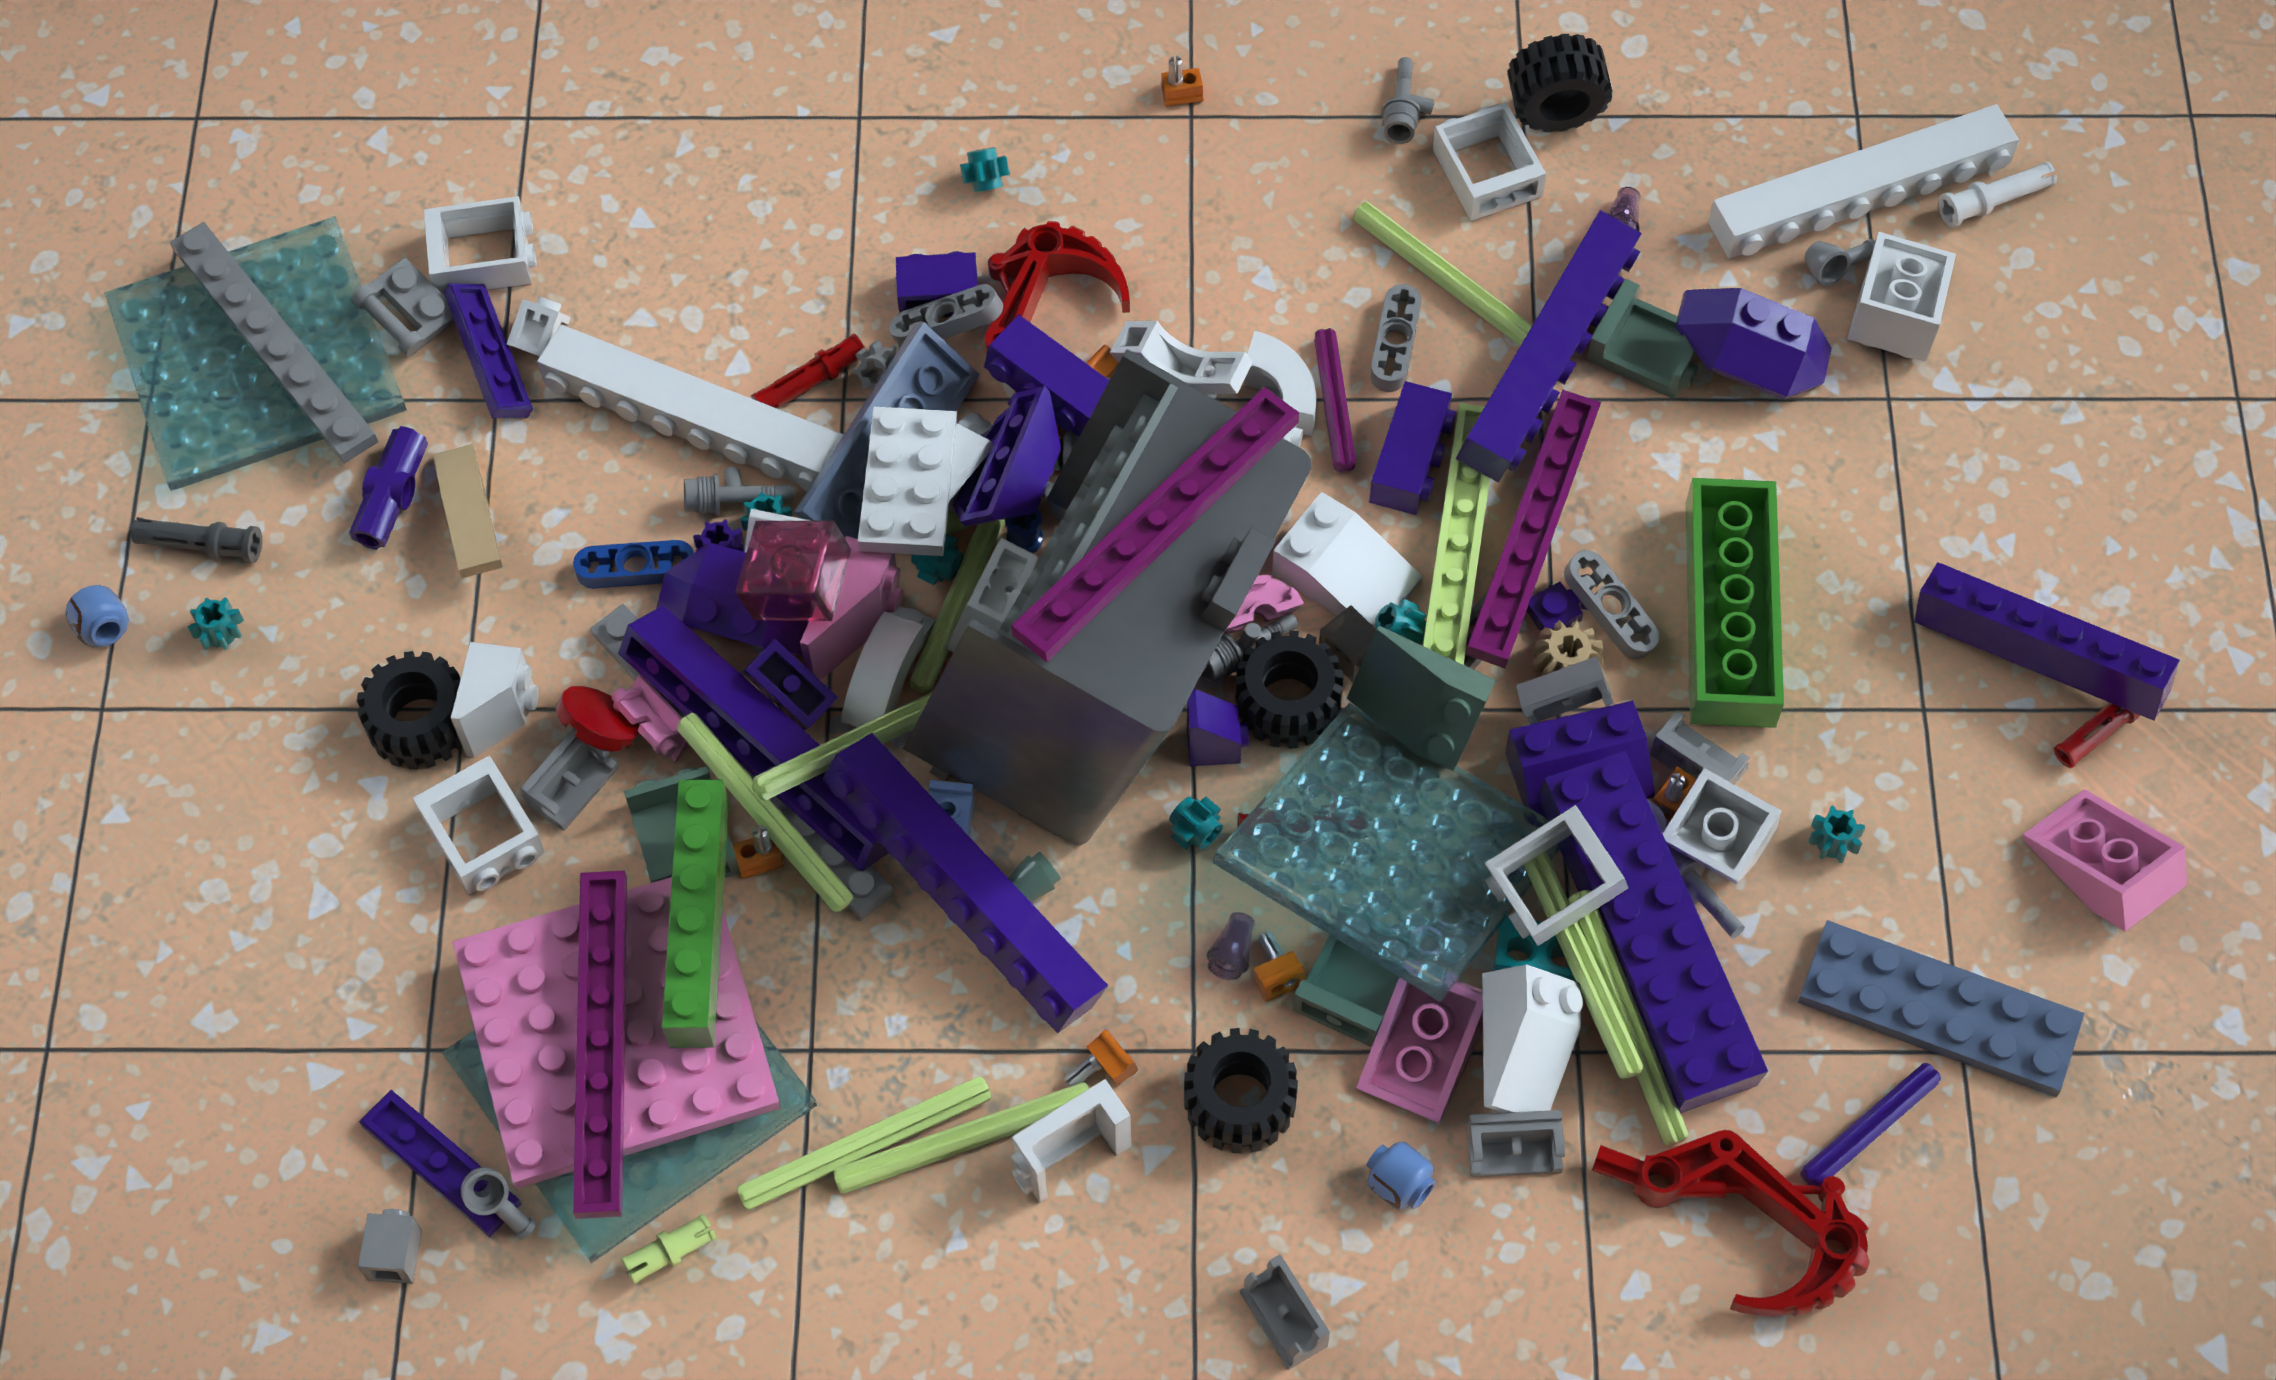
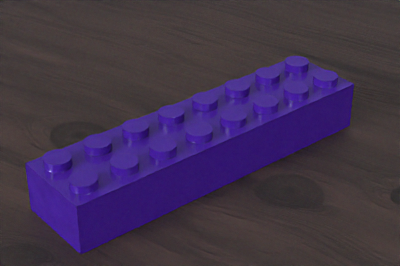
[1537,751,1768,1113]

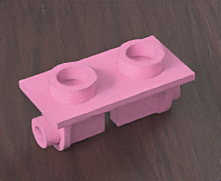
[611,674,688,762]

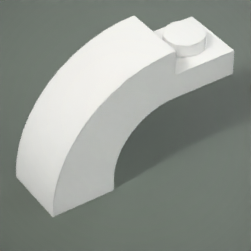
[1110,321,1253,399]
[1244,331,1316,448]
[841,606,936,727]

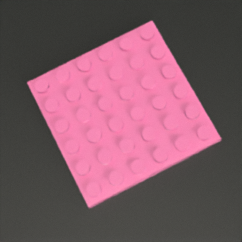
[452,877,781,1189]

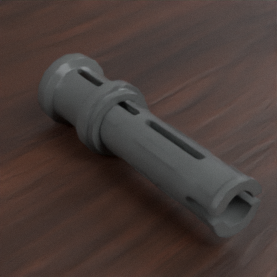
[131,517,262,563]

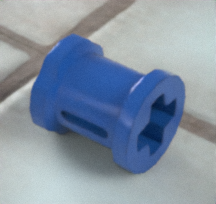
[1005,509,1043,554]

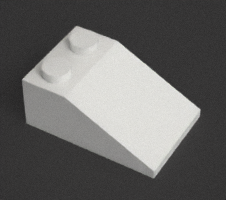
[1847,232,1956,362]
[1272,491,1422,638]
[1482,964,1583,1113]

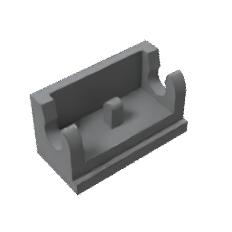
[1516,656,1614,725]
[1650,710,1750,785]
[521,728,619,831]
[1467,1110,1565,1177]
[1240,1254,1330,1370]

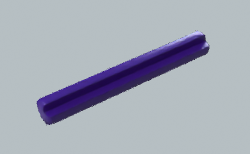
[1800,1063,1941,1185]

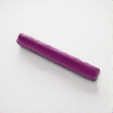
[1314,328,1356,472]

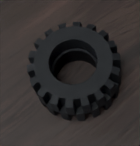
[1507,34,1613,132]
[1235,630,1344,749]
[357,651,462,769]
[1184,1028,1298,1154]

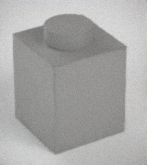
[358,1209,422,1284]

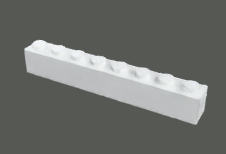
[1708,104,2019,259]
[537,324,844,492]

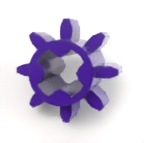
[693,519,745,552]

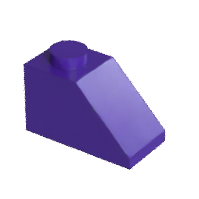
[1186,689,1249,767]

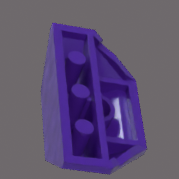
[1675,288,1832,400]
[953,386,1061,526]
[656,543,816,655]

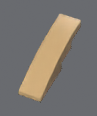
[433,444,503,578]

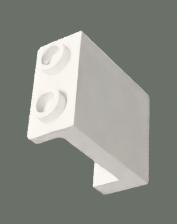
[1010,1079,1131,1203]

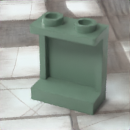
[1587,279,1699,399]
[1293,907,1421,1047]

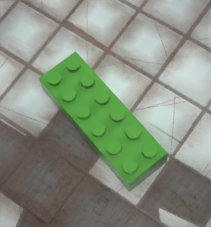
[1686,478,1784,728]

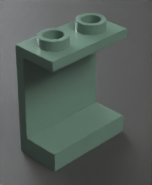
[624,766,740,883]

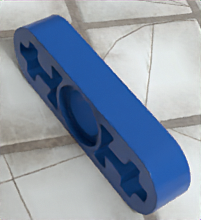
[573,540,694,589]

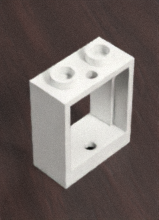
[1432,102,1546,221]
[424,196,537,296]
[945,538,1039,653]
[413,755,546,895]
[1485,805,1629,946]

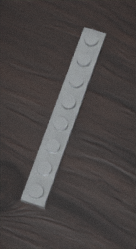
[170,222,378,464]

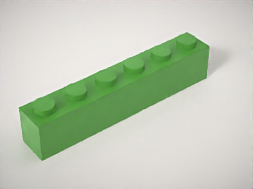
[662,780,729,1048]

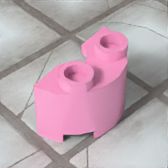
[1224,575,1304,634]

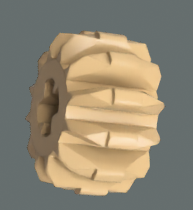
[1532,619,1604,676]

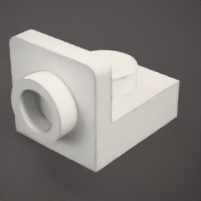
[507,297,571,356]

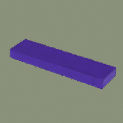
[444,283,533,418]
[359,1089,522,1238]

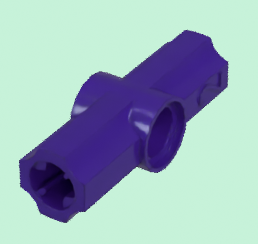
[349,426,428,550]

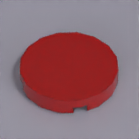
[555,686,640,752]

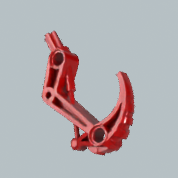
[984,221,1130,431]
[1592,1130,1870,1317]

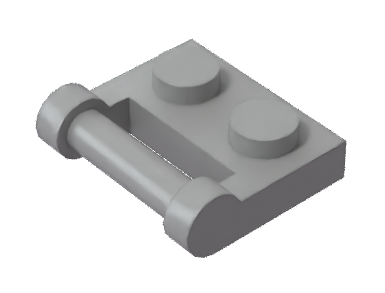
[350,257,455,357]

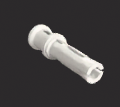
[1938,162,2057,228]

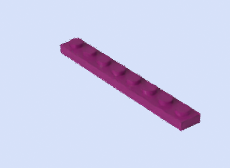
[1011,387,1299,662]
[1465,389,1601,669]
[573,870,627,1219]

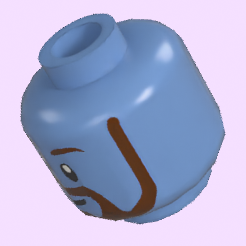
[65,585,129,647]
[1366,1142,1436,1210]

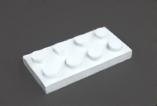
[858,407,957,556]

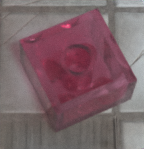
[735,521,851,621]

